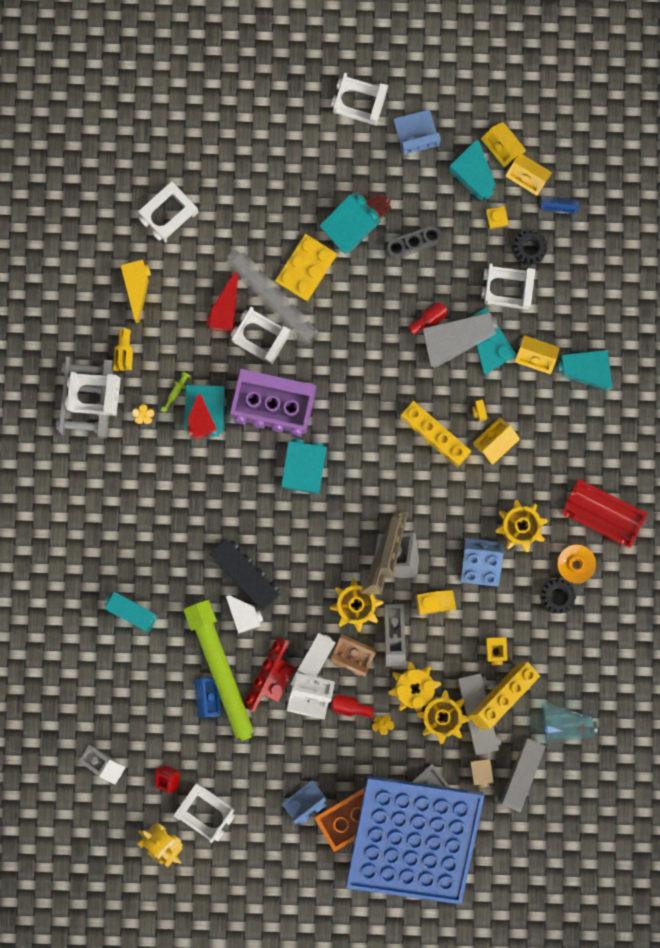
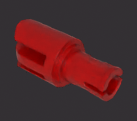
[408,303,447,336]
[330,694,374,719]

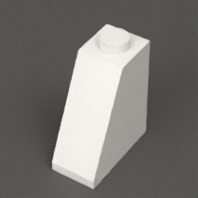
[290,633,335,686]

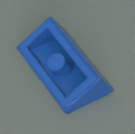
[539,195,579,214]
[194,677,222,718]

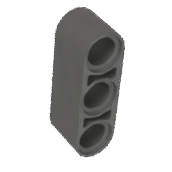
[387,226,440,259]

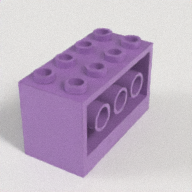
[230,369,316,437]

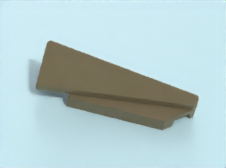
[361,511,408,594]

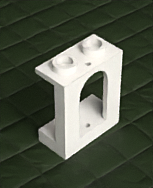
[331,73,388,126]
[138,181,199,243]
[481,264,535,310]
[231,307,291,365]
[65,372,121,416]
[287,673,335,720]
[174,783,236,843]

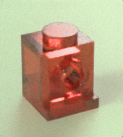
[367,194,391,220]

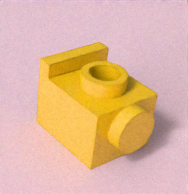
[485,637,507,665]

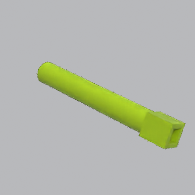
[183,600,254,741]

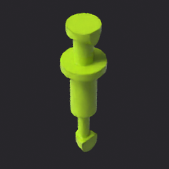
[161,371,191,412]

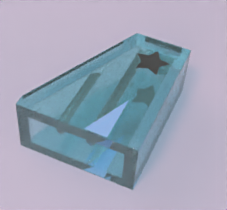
[542,703,598,743]

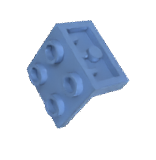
[394,110,441,155]
[461,538,504,586]
[282,780,327,825]

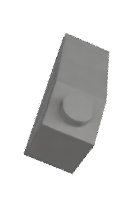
[384,604,406,666]

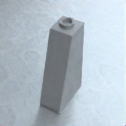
[423,313,498,368]
[499,736,546,812]

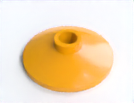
[557,545,596,583]

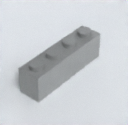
[457,674,501,755]

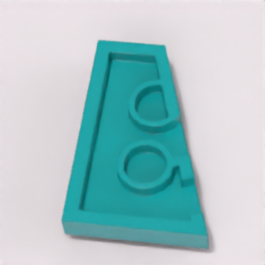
[471,308,516,376]

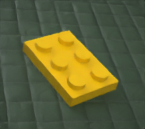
[275,234,337,302]

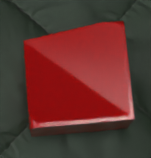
[155,765,180,793]

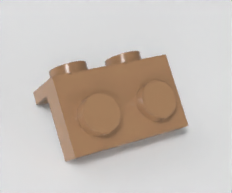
[330,634,377,676]

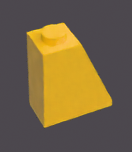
[415,590,456,616]

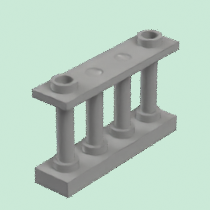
[56,357,113,439]

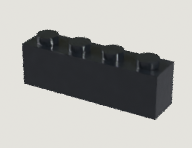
[210,539,280,611]

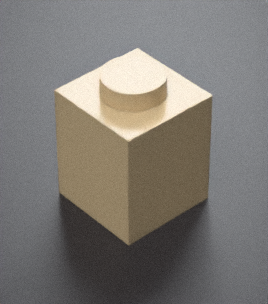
[469,759,493,788]

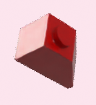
[186,394,217,441]

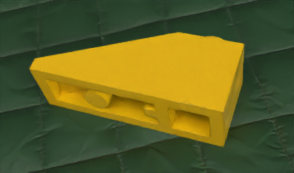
[121,260,151,323]

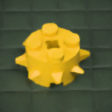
[495,500,548,552]
[330,579,383,632]
[388,662,441,713]
[417,690,470,744]
[138,823,183,868]

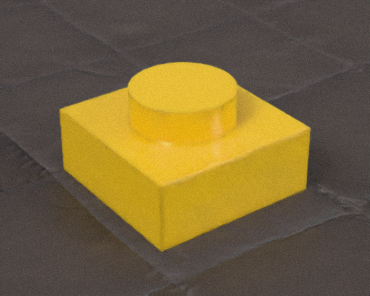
[486,206,508,229]
[472,400,487,422]

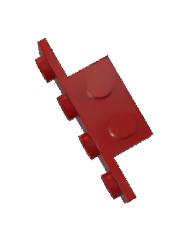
[244,637,295,712]

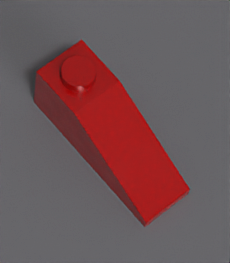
[207,273,238,332]

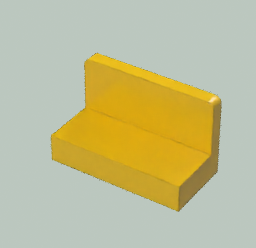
[481,122,526,167]
[506,154,552,196]
[515,336,560,374]
[472,418,519,464]

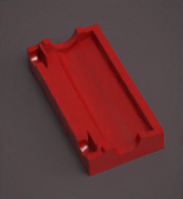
[561,479,648,548]

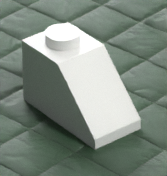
[226,595,263,634]
[79,745,125,784]

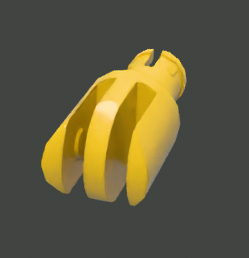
[113,328,133,371]

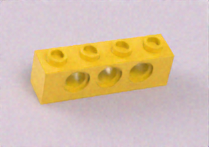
[400,401,471,468]
[468,662,540,730]

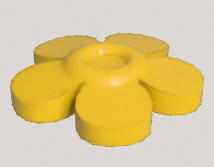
[132,404,154,424]
[372,715,394,735]

